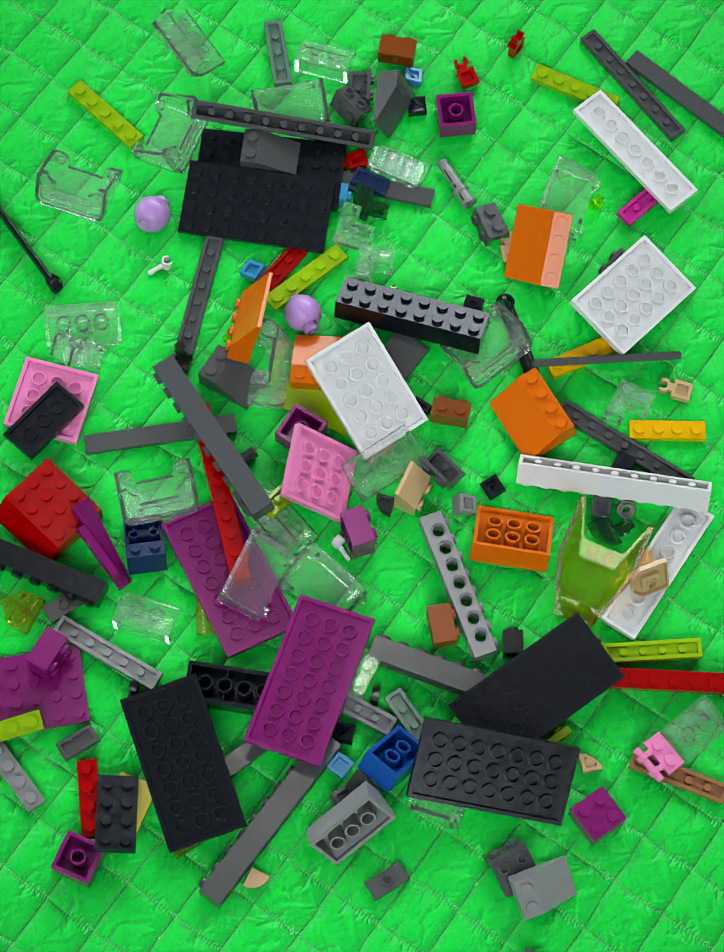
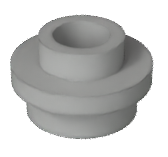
[616,500,636,519]

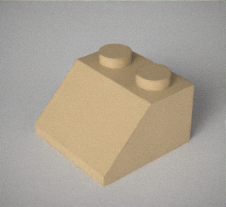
[394,461,432,516]

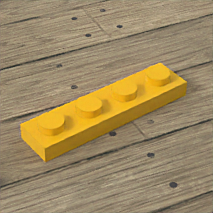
[547,337,617,380]
[629,420,706,442]

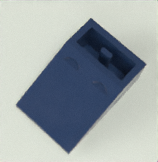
[123,514,168,575]

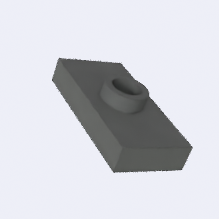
[42,594,83,624]
[55,724,101,762]
[364,861,410,901]

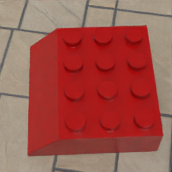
[0,458,103,561]

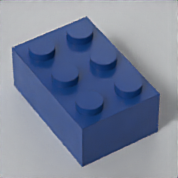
[358,725,418,793]

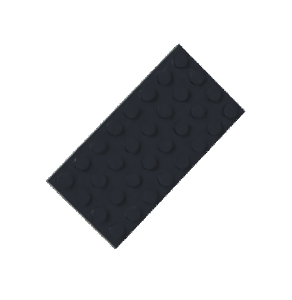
[198,128,347,212]
[178,160,336,254]
[448,612,625,739]
[120,673,247,853]
[406,716,580,826]

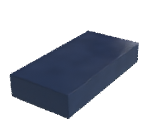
[350,167,391,198]

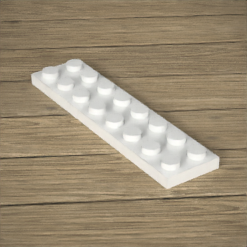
[573,89,698,214]
[601,507,714,641]

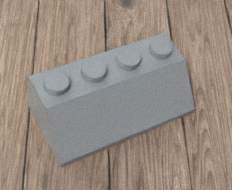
[306,781,396,866]

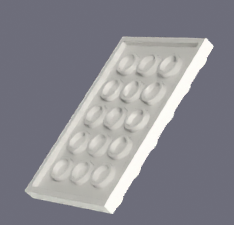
[569,235,696,355]
[304,322,428,459]

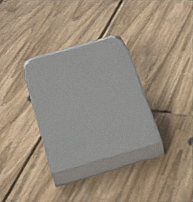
[452,493,476,515]

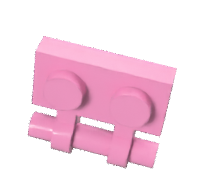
[633,732,685,783]

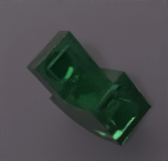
[353,183,389,222]
[586,515,635,545]

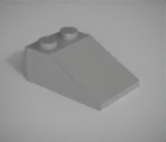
[508,855,577,921]

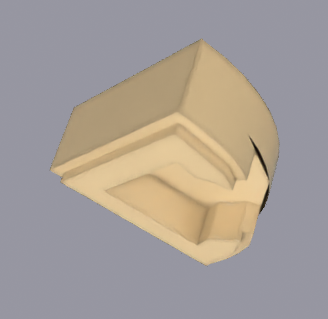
[578,754,603,775]
[243,868,270,889]

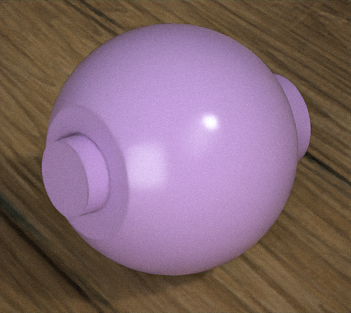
[134,195,171,233]
[284,294,322,335]

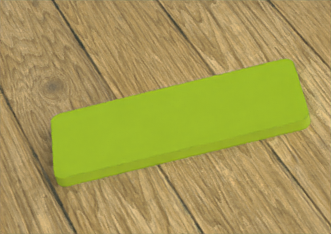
[273,376,349,436]

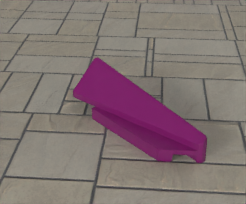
[70,498,131,591]

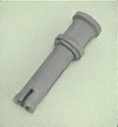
[437,159,477,209]

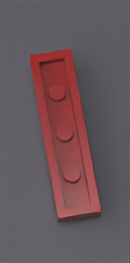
[77,758,99,839]

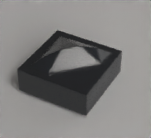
[408,96,427,117]
[480,474,506,501]
[332,722,356,745]

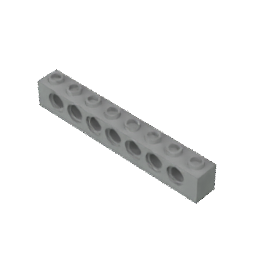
[418,510,499,663]

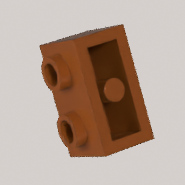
[378,34,417,67]
[430,396,471,429]
[426,602,460,649]

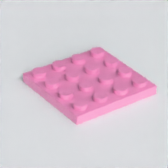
[3,356,100,445]
[280,423,357,523]

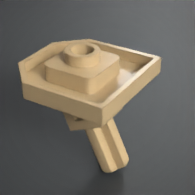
[629,549,669,597]

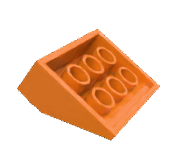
[504,204,573,289]
[225,272,273,364]
[290,335,343,391]
[489,367,577,457]
[470,505,554,572]

